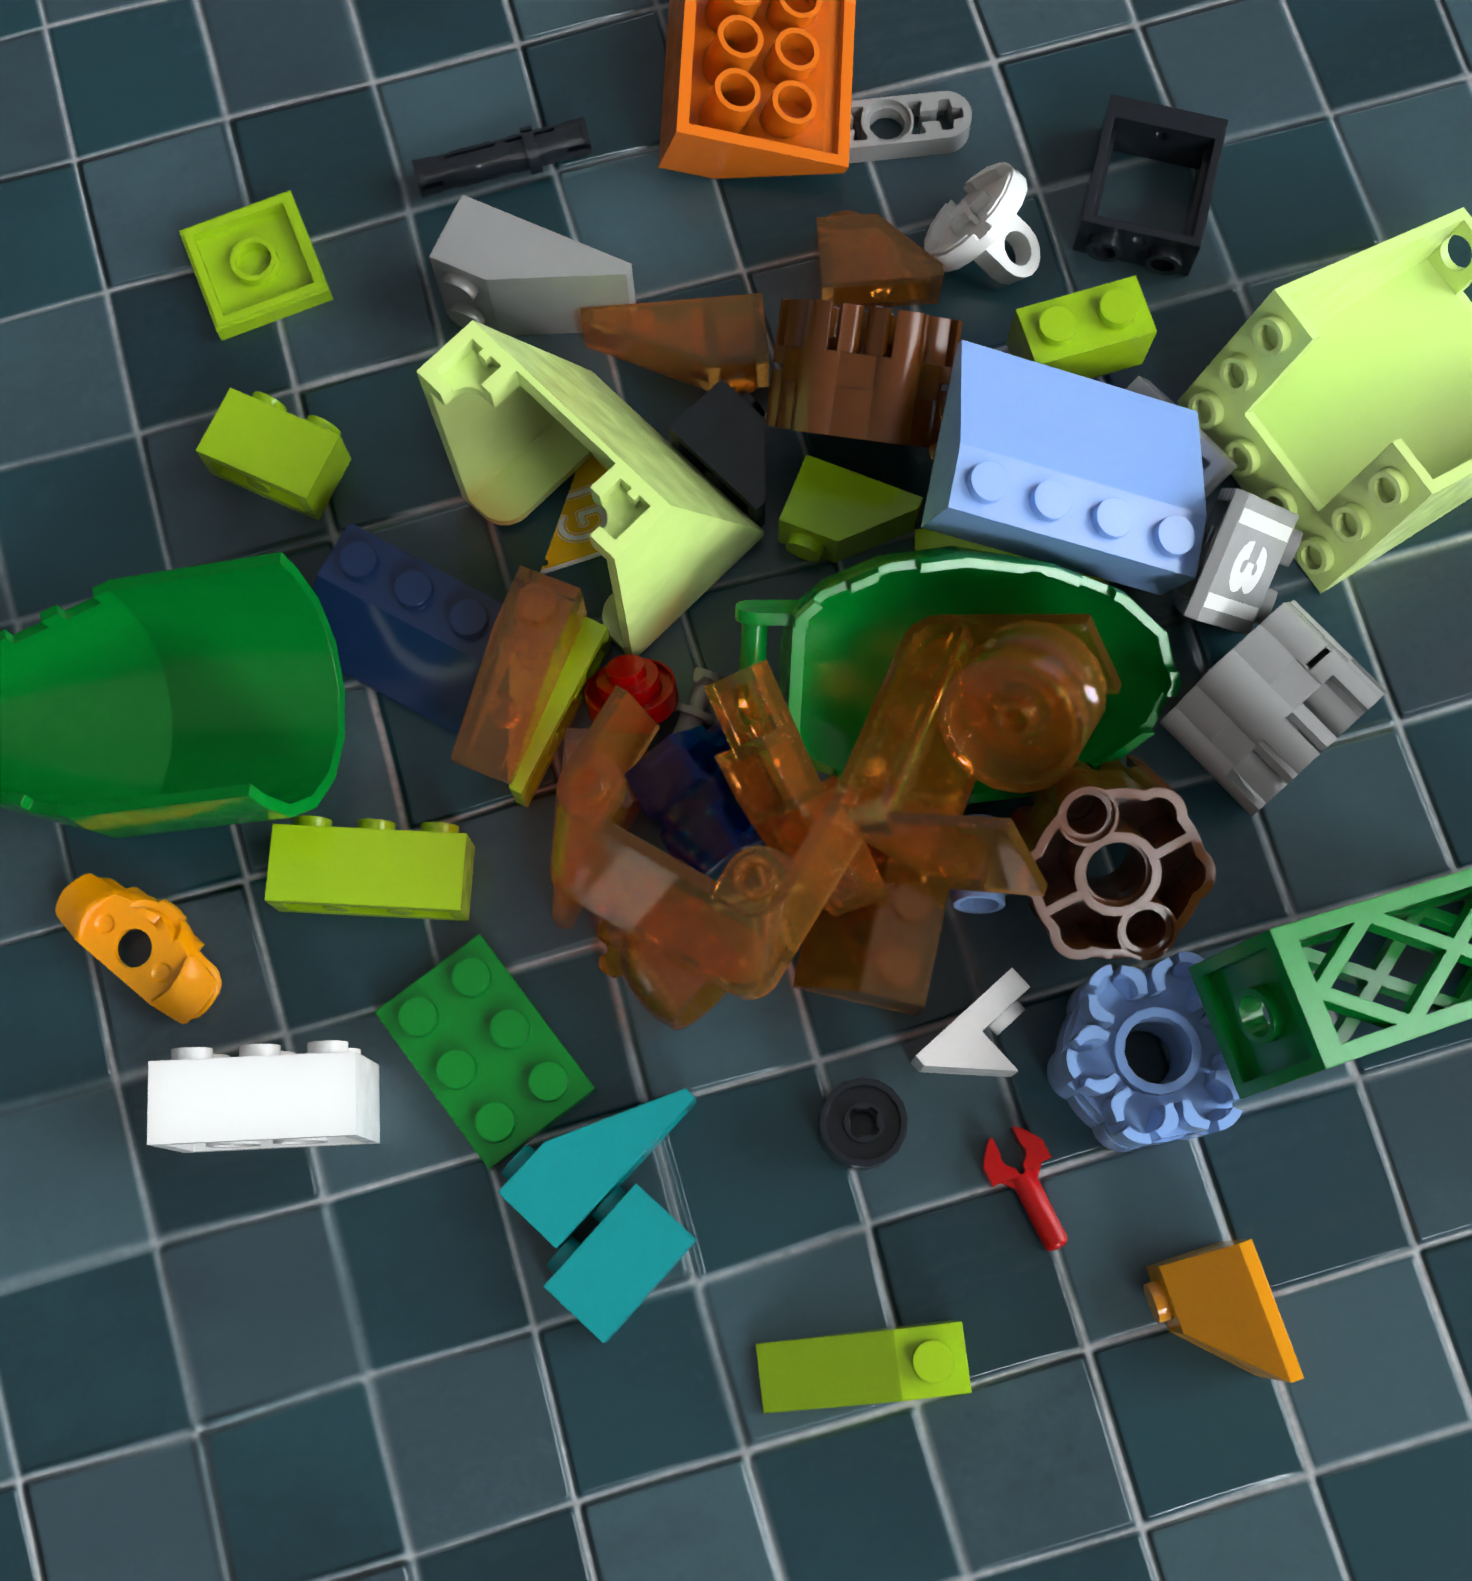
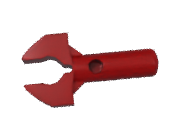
[981,1126,1068,1251]

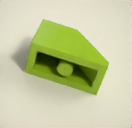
[778,454,923,563]

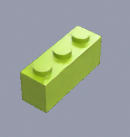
[264,815,475,921]

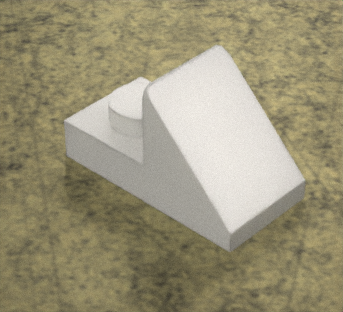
[910,968,1030,1077]

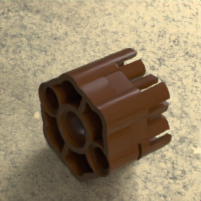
[765,298,963,448]
[996,754,1216,960]

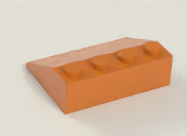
[658,0,856,179]

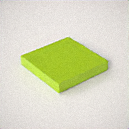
[179,190,334,341]

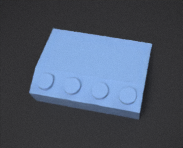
[921,340,1207,595]

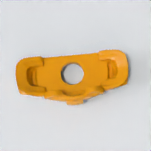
[55,873,222,1024]

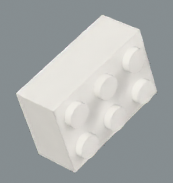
[147,1040,380,1153]

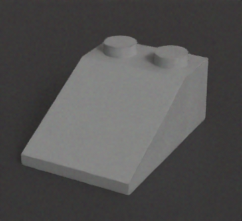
[429,194,638,336]

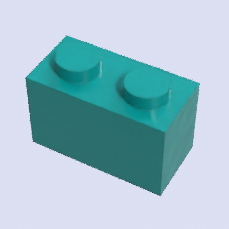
[543,1183,697,1343]

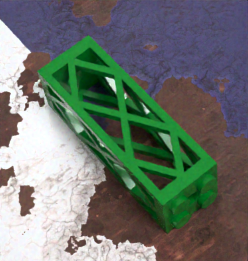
[1188,868,1472,1099]

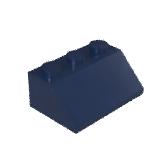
[313,522,517,736]

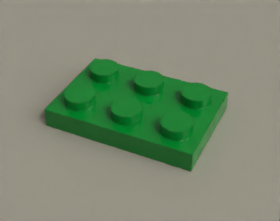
[375,934,597,1171]

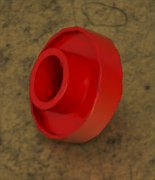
[583,654,679,732]

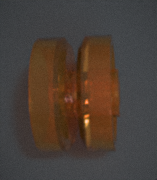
[939,620,1107,793]

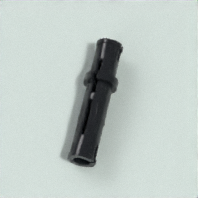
[412,116,593,198]

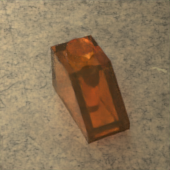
[814,210,944,309]

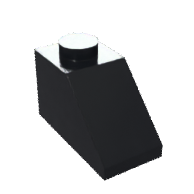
[669,379,766,528]

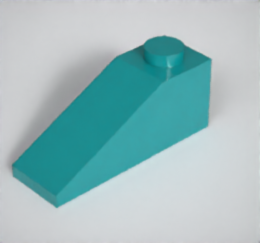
[498,1088,697,1249]

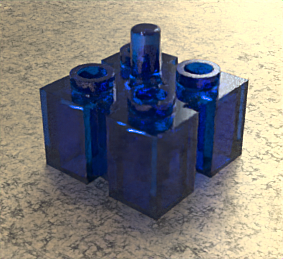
[624,717,817,887]

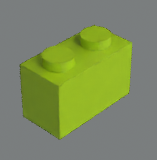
[1006,275,1157,379]
[196,387,352,521]

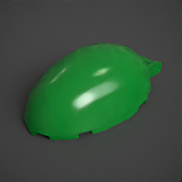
[730,546,1182,806]

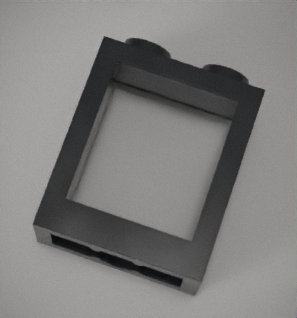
[1072,94,1229,276]

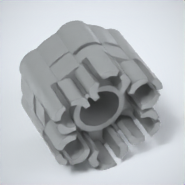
[1160,600,1388,817]

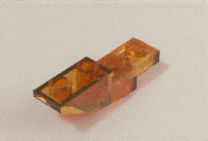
[704,659,890,916]

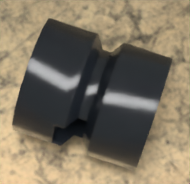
[817,1078,908,1172]

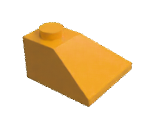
[1143,1239,1304,1383]

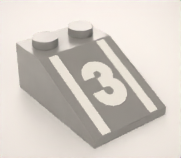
[1173,488,1303,635]

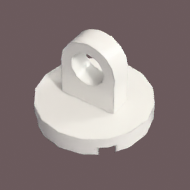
[924,162,1041,285]

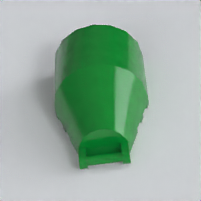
[0,552,345,838]

